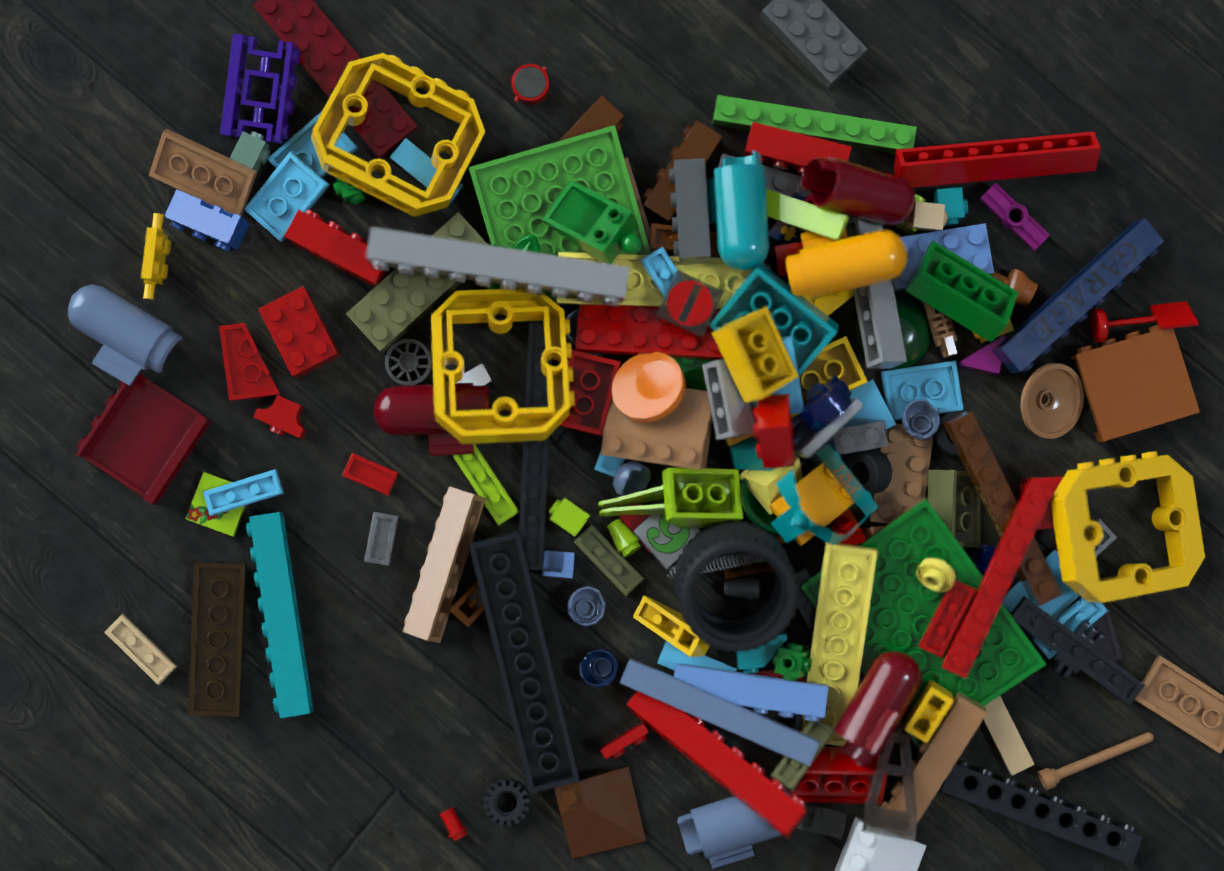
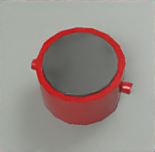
[511,64,550,105]

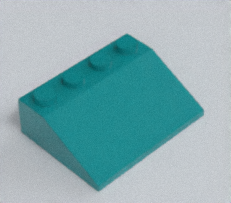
[709,264,839,376]

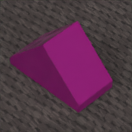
[957,335,1006,376]

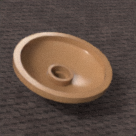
[1021,363,1084,439]

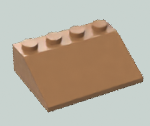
[601,388,713,470]

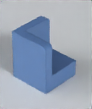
[542,550,575,578]

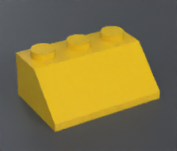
[712,307,799,402]

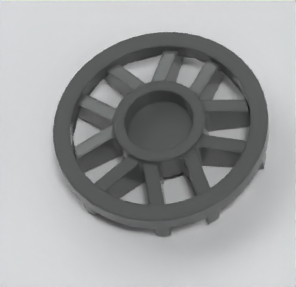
[385,339,432,386]

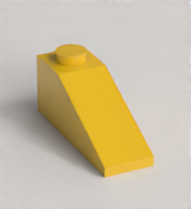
[633,595,709,657]

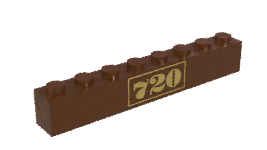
[943,411,1063,606]

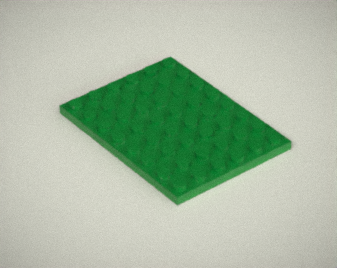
[800,498,1046,747]

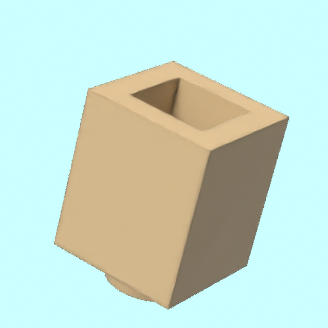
[906,201,947,231]

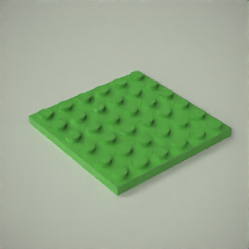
[469,125,651,301]

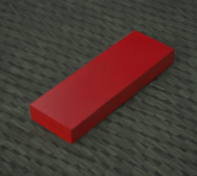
[918,579,976,658]

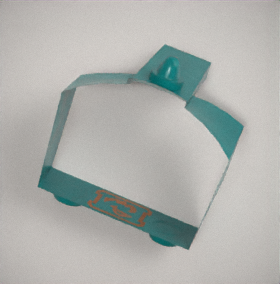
[771,444,878,545]

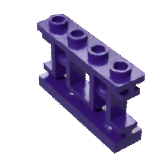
[220,33,300,144]

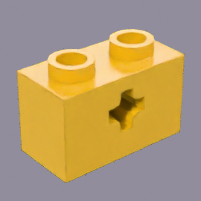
[904,680,954,743]

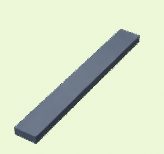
[620,658,820,766]

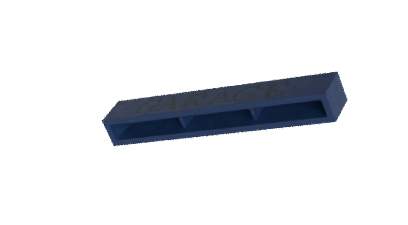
[992,218,1164,374]

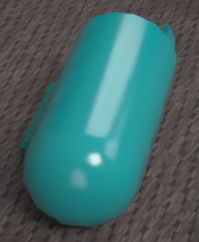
[706,150,769,271]

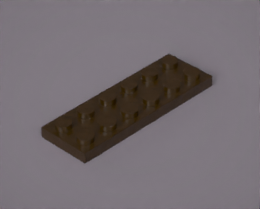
[188,563,247,717]

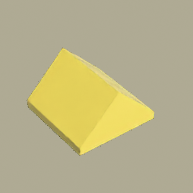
[739,457,803,515]

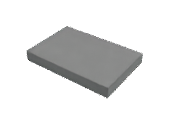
[794,398,863,458]

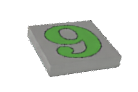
[633,503,701,569]

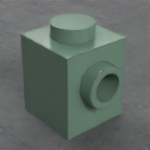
[230,131,270,172]

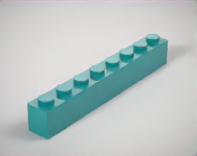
[247,512,314,718]

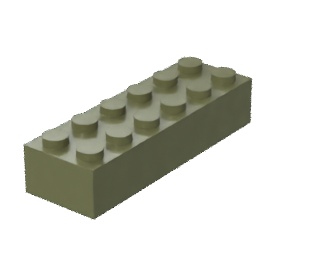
[346,212,488,353]

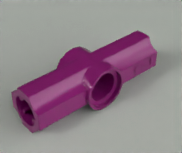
[980,183,1050,251]

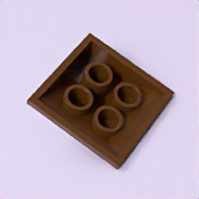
[554,766,646,859]

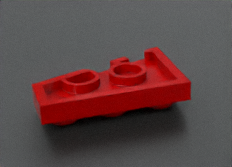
[219,323,280,402]

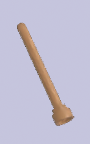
[1038,732,1154,791]

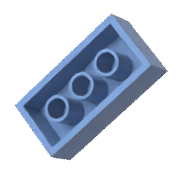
[892,223,994,292]

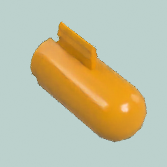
[785,229,907,299]

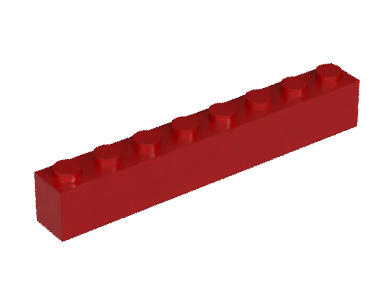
[894,132,1101,188]
[626,691,806,838]

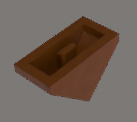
[450,580,485,627]

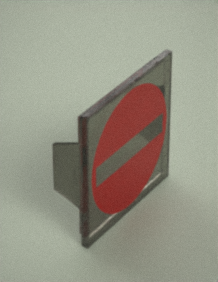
[656,270,723,337]

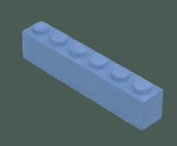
[674,663,829,721]

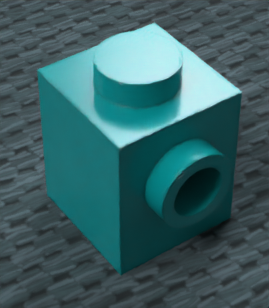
[933,187,968,226]

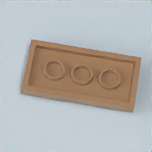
[149,129,257,216]
[869,423,934,524]
[1134,656,1224,754]

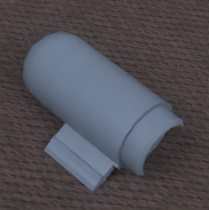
[68,284,182,386]
[677,789,792,869]

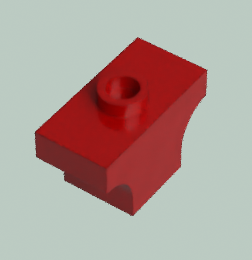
[253,395,307,439]
[828,508,866,546]

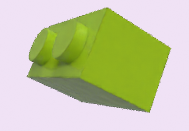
[549,498,590,537]

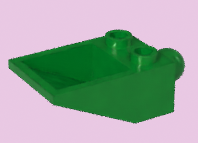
[542,180,642,264]

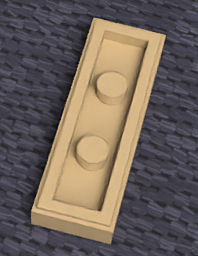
[104,614,178,685]
[983,696,1034,776]

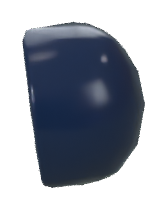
[579,649,620,688]

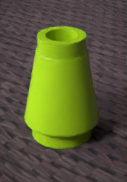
[607,519,641,558]

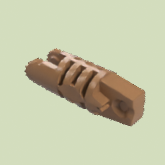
[922,301,957,358]

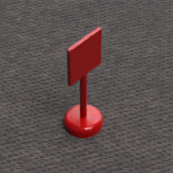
[1090,301,1199,343]

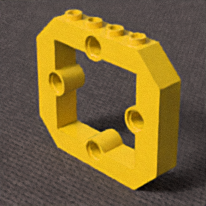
[311,53,485,217]
[431,288,574,444]
[1050,451,1205,603]

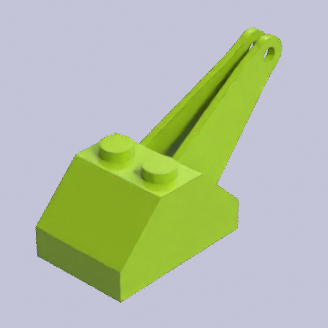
[598,468,743,528]

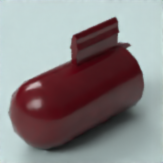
[801,157,916,226]
[373,383,489,456]
[834,651,922,767]

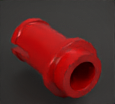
[439,807,467,841]

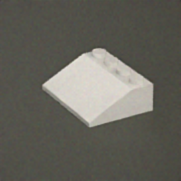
[834,817,926,871]

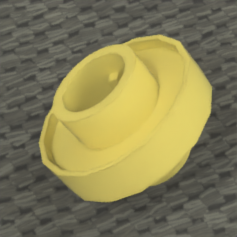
[917,558,956,592]

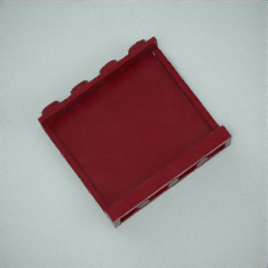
[75,373,212,505]

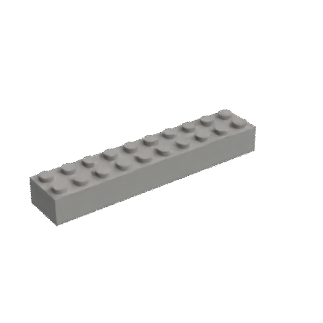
[366,227,630,307]

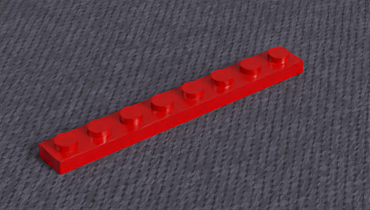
[941,480,1054,678]

